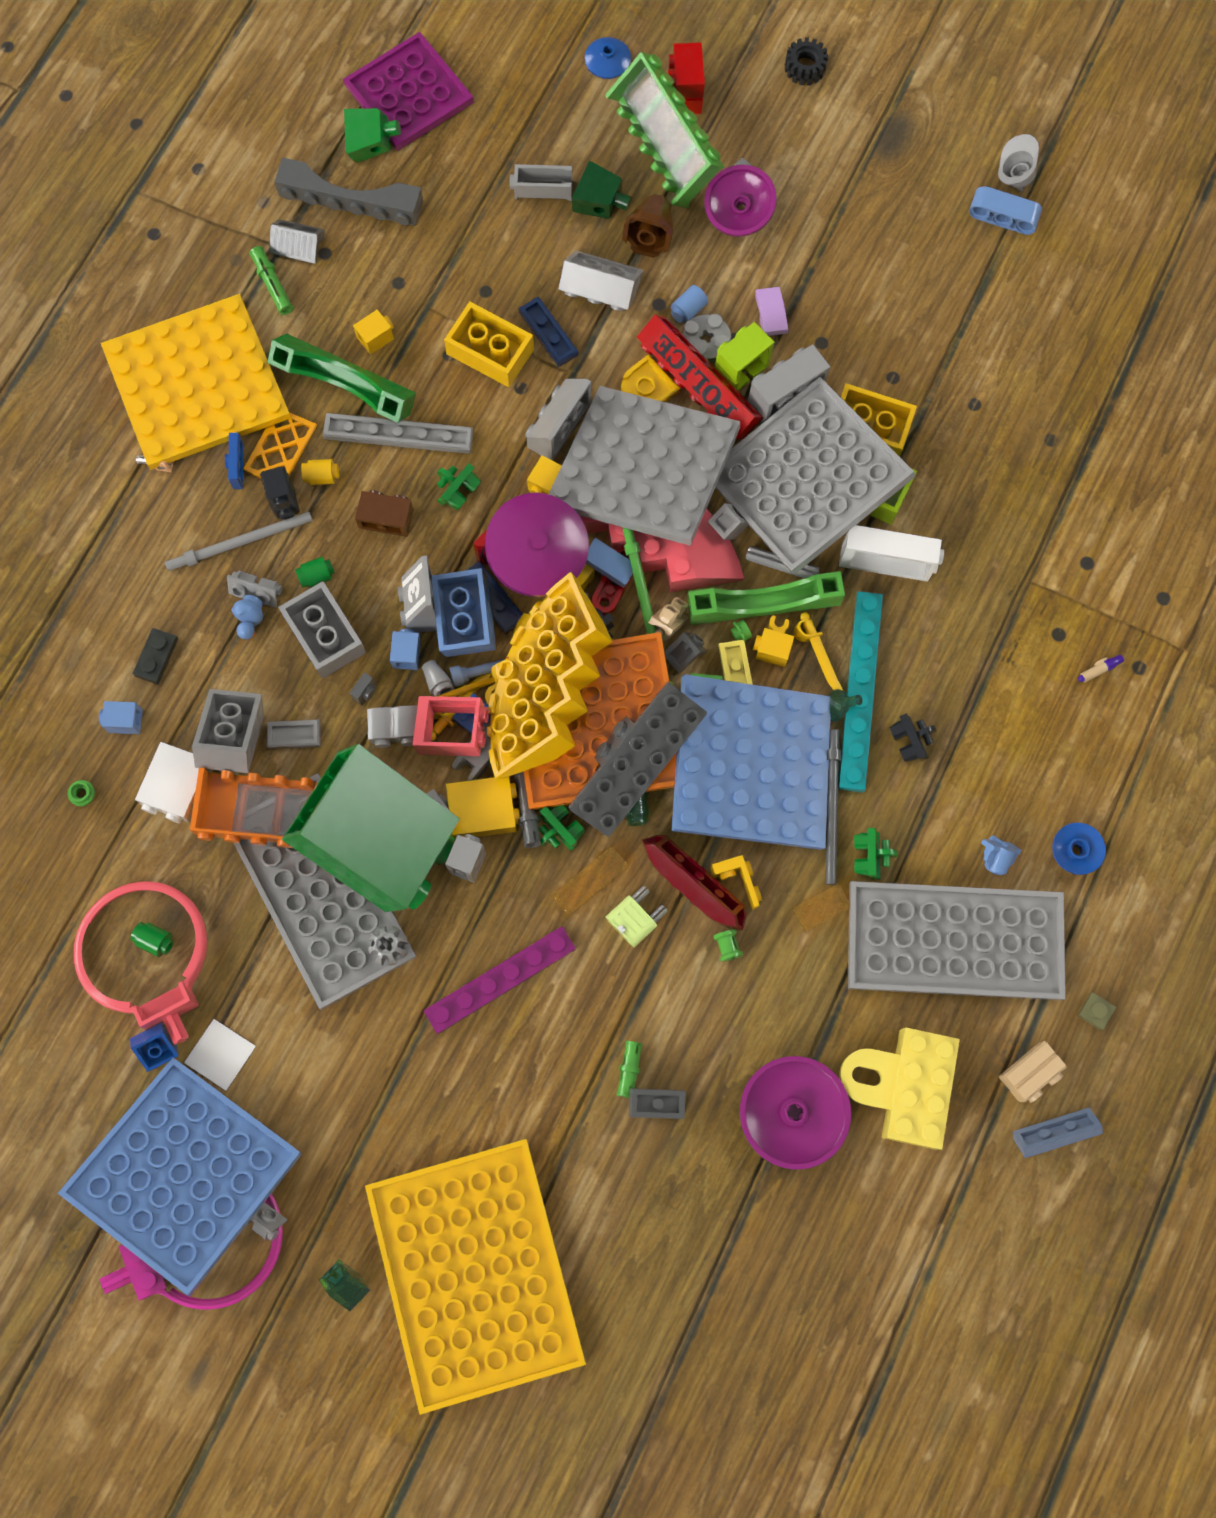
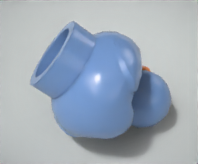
[231,595,263,639]

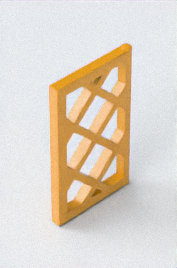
[243,412,317,478]

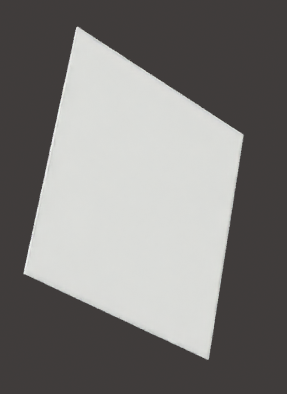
[184,1019,256,1090]

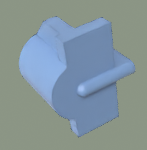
[981,835,1022,875]

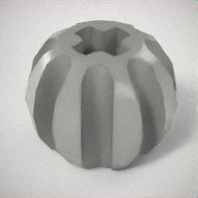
[368,926,408,966]

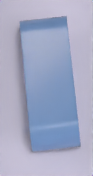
[969,186,1042,235]

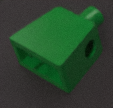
[344,109,401,163]

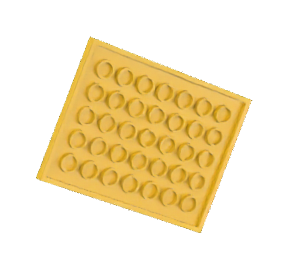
[365,1139,586,1415]

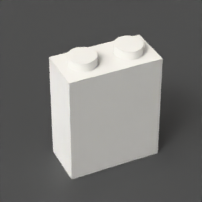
[135,742,213,824]

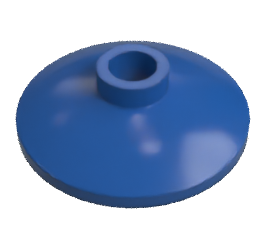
[585,37,631,79]
[1052,823,1106,875]

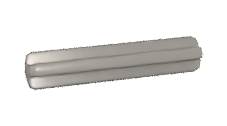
[746,546,819,578]

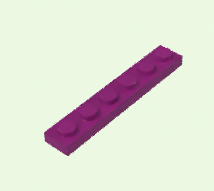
[423,926,576,1034]

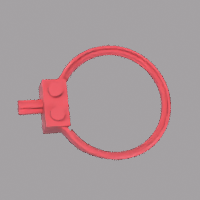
[74,881,207,1045]

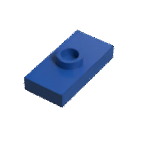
[225,433,244,489]

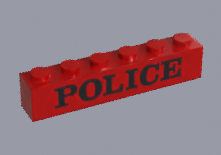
[637,314,763,439]

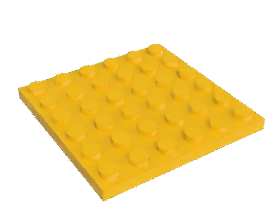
[101,294,291,470]

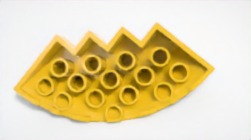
[487,572,612,780]

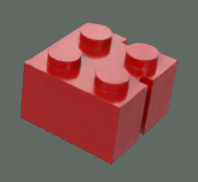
[667,42,705,115]

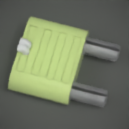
[605,886,668,948]

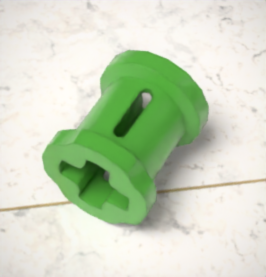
[713,929,744,962]

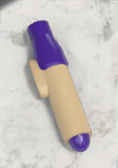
[1078,655,1124,683]

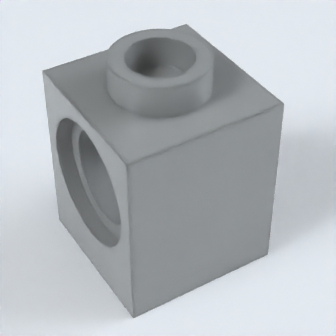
[708,503,748,540]

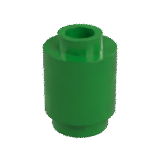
[295,556,335,588]
[130,922,174,957]

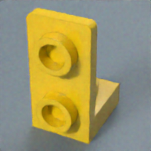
[711,855,762,911]

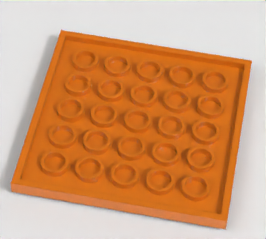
[507,632,677,810]

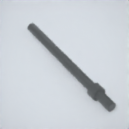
[826,730,842,885]

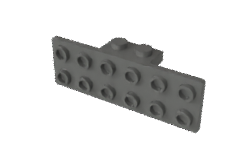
[569,682,707,837]

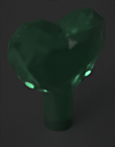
[829,689,863,722]

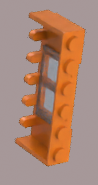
[190,767,318,848]

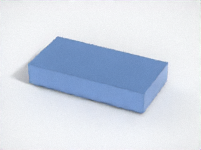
[586,538,633,588]

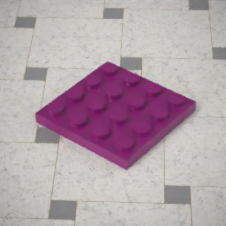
[343,32,474,151]

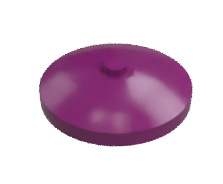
[485,493,589,597]
[740,1056,851,1170]

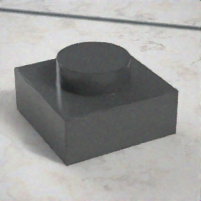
[350,672,376,706]

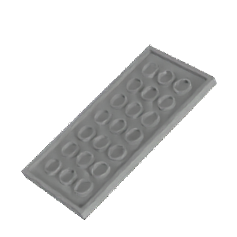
[234,773,417,1010]
[848,881,1065,1000]

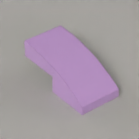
[755,287,788,336]

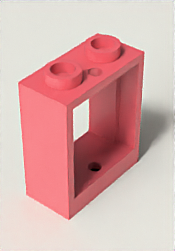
[413,696,489,756]

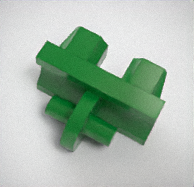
[437,463,481,510]
[538,805,585,851]
[854,828,898,880]

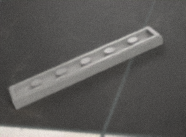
[323,413,474,454]

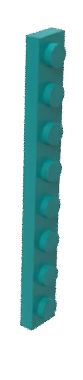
[838,591,883,793]

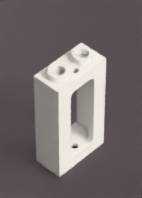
[839,525,944,582]

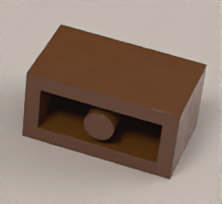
[355,490,414,537]

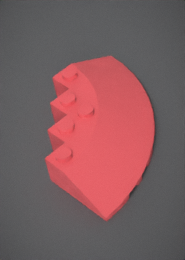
[580,509,744,592]

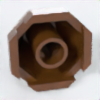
[622,194,673,258]

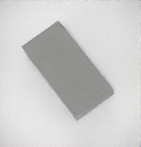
[267,720,321,749]

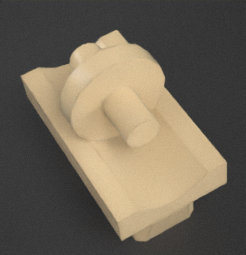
[648,597,689,640]

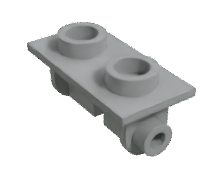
[227,570,282,608]
[247,1203,288,1241]

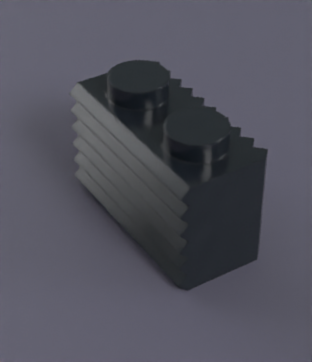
[260,466,300,519]

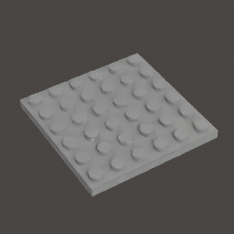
[715,377,916,575]
[549,386,740,546]

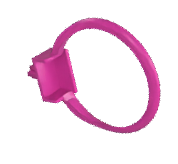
[99,1193,283,1310]

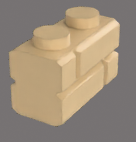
[999,1041,1066,1103]

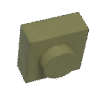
[1077,992,1116,1031]

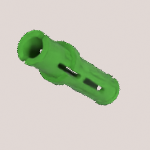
[249,246,294,315]

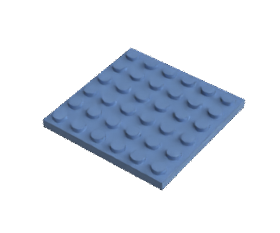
[672,674,831,850]
[58,1058,302,1297]

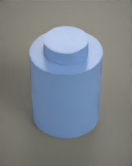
[671,285,708,323]

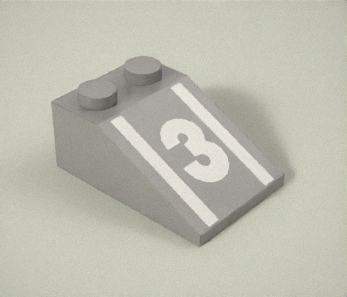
[398,556,437,633]

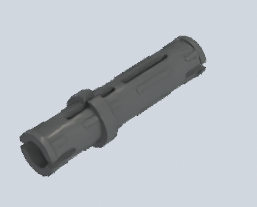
[514,771,541,848]

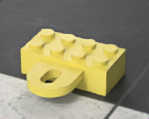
[839,1028,960,1150]

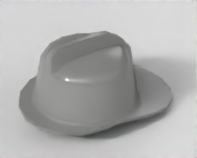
[998,134,1039,191]

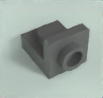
[664,633,707,673]

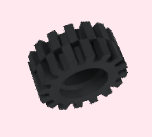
[784,37,828,86]

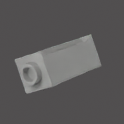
[510,164,572,201]

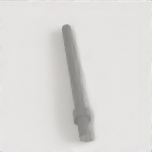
[165,512,312,571]

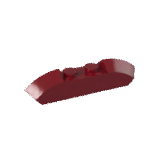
[642,835,747,930]

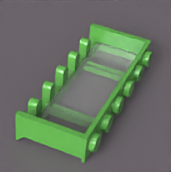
[605,52,725,208]

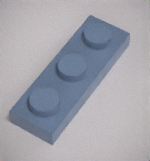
[1013,1107,1103,1158]

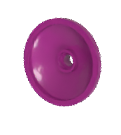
[704,165,777,237]

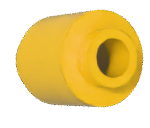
[301,459,339,485]

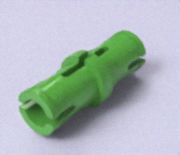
[616,1041,643,1098]

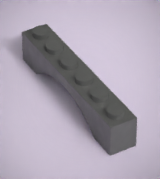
[274,157,423,226]

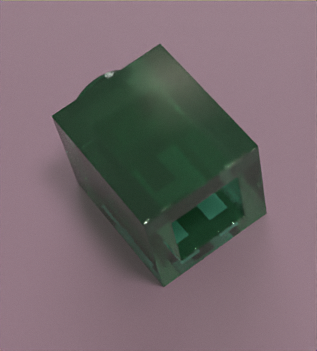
[319,1259,370,1311]

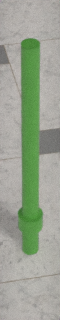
[622,527,657,634]

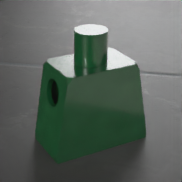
[572,161,632,219]

